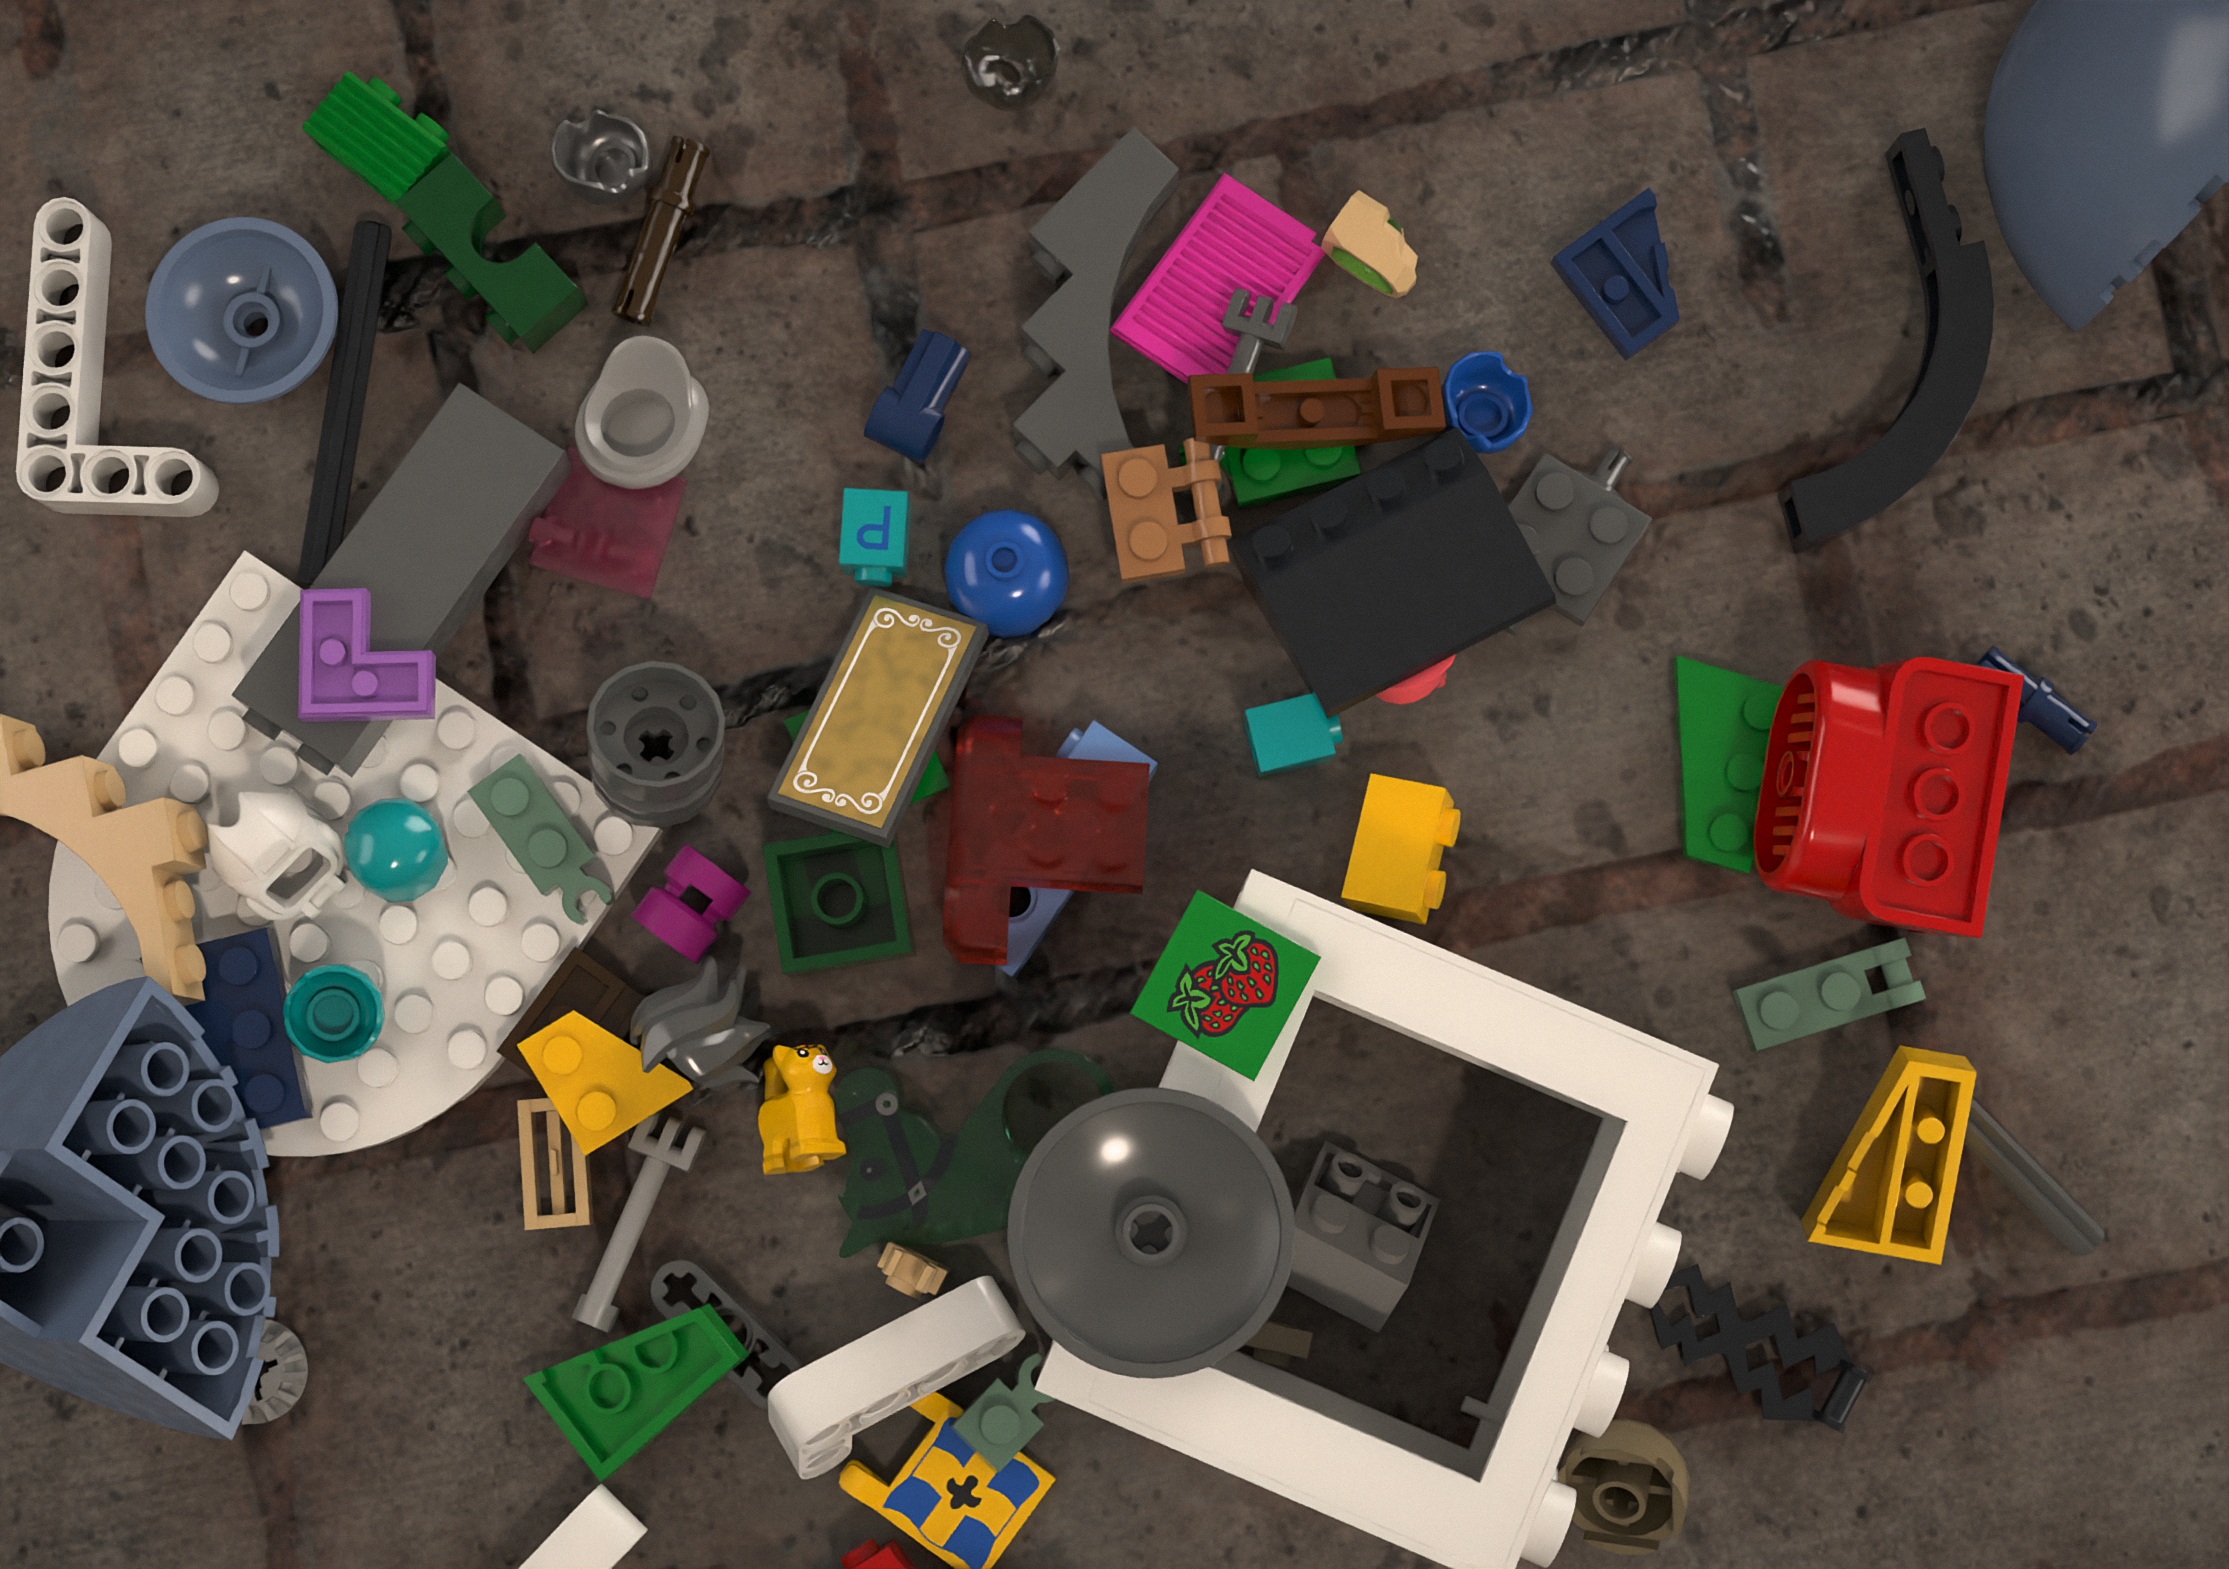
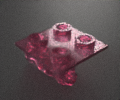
[529,446,688,600]

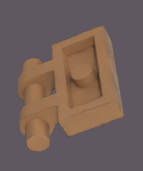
[1101,438,1232,584]

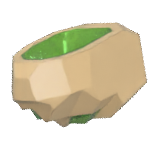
[1321,190,1418,298]

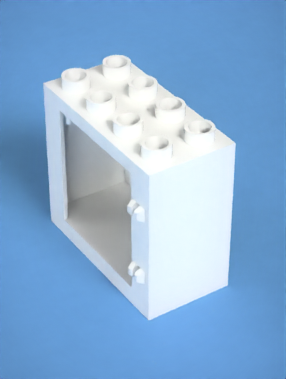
[1035,869,1734,1569]

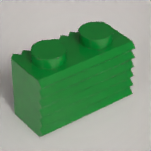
[301,71,451,212]

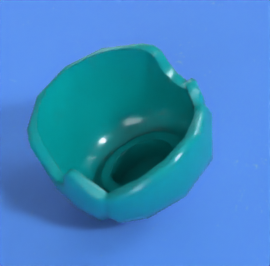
[344,798,449,902]
[282,964,385,1064]

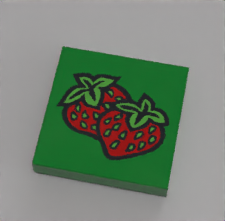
[1130,889,1321,1081]

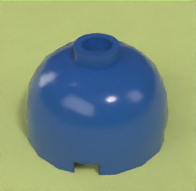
[944,508,1070,638]

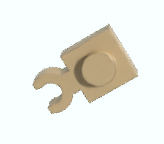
[877,1240,951,1300]

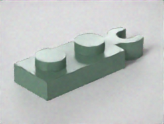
[467,753,616,926]

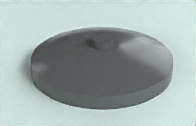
[1007,1087,1295,1379]

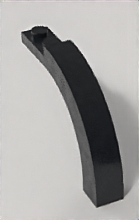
[1778,128,1994,554]

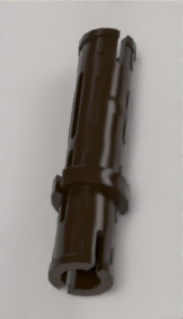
[611,136,710,327]

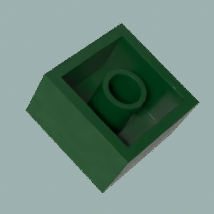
[762,832,917,978]

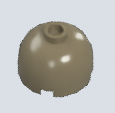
[1558,1419,1690,1555]

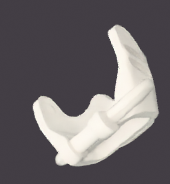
[208,787,348,920]

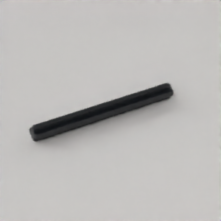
[297,221,392,586]

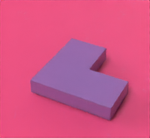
[298,588,436,722]

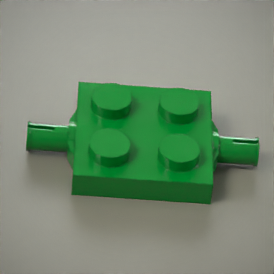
[1177,357,1361,510]

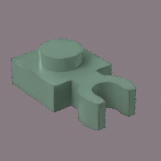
[949,1353,1056,1473]

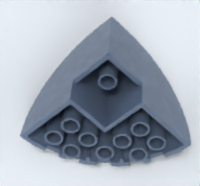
[1984,0,2229,333]
[0,976,279,1440]

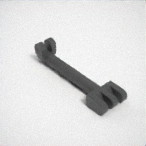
[1179,288,1297,503]

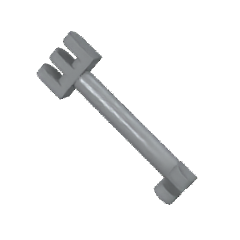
[571,1111,707,1333]

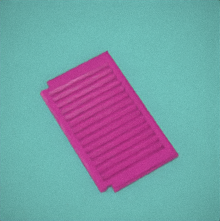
[1109,173,1326,385]

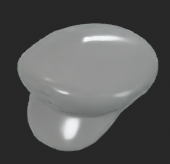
[575,335,709,489]

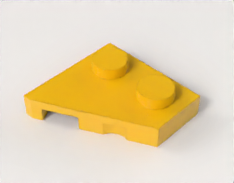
[517,1010,693,1156]

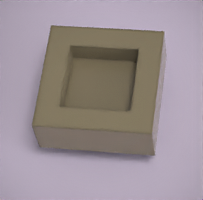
[1244,1320,1313,1367]

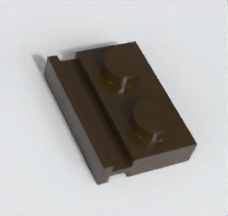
[496,947,646,1083]

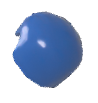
[1441,351,1533,454]

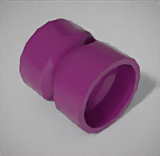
[630,843,752,964]

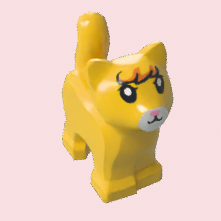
[758,1044,847,1174]

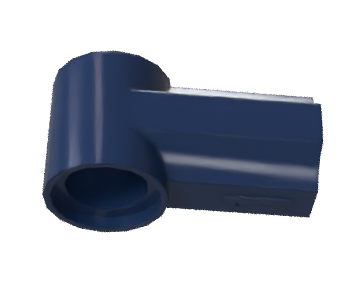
[864,329,972,464]

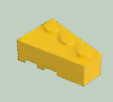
[1800,1045,1977,1265]

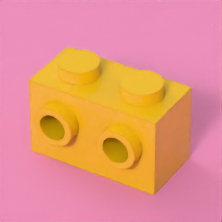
[1341,773,1460,925]

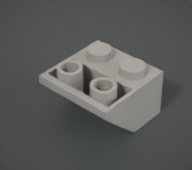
[1286,1140,1440,1333]

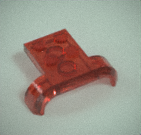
[943,714,1150,965]

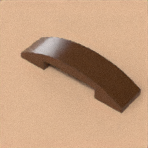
[1187,367,1446,449]

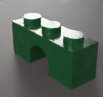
[396,153,589,354]

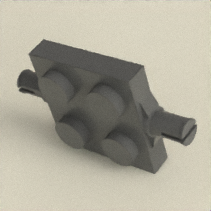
[1506,446,1652,636]

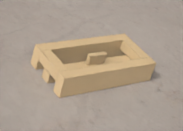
[517,1098,594,1230]

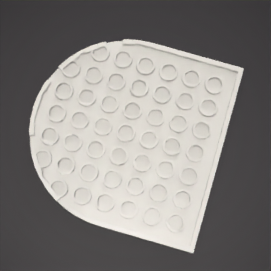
[48,550,663,1156]

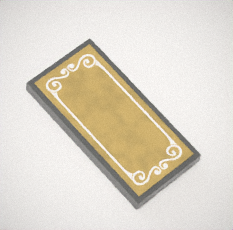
[767,587,989,848]

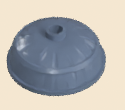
[145,217,338,405]

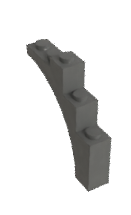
[1013,127,1185,525]

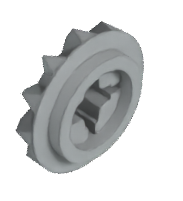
[241,1319,308,1425]

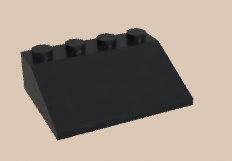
[1231,427,1556,719]

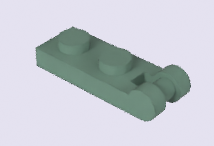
[1731,937,1926,1052]

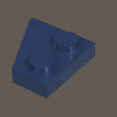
[1550,187,1680,361]

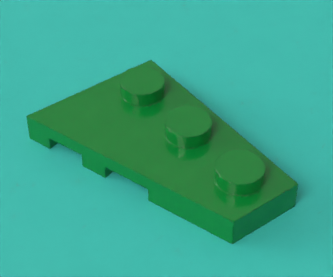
[1672,656,1784,875]
[522,1303,749,1482]

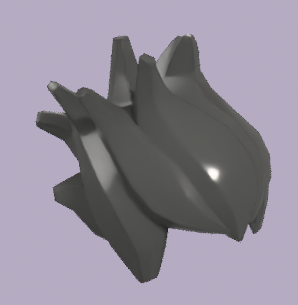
[630,955,781,1092]

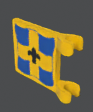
[839,1390,1056,1569]

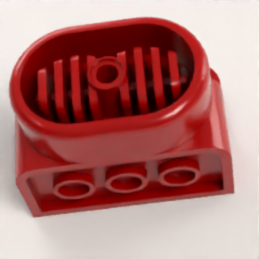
[1754,657,2024,938]

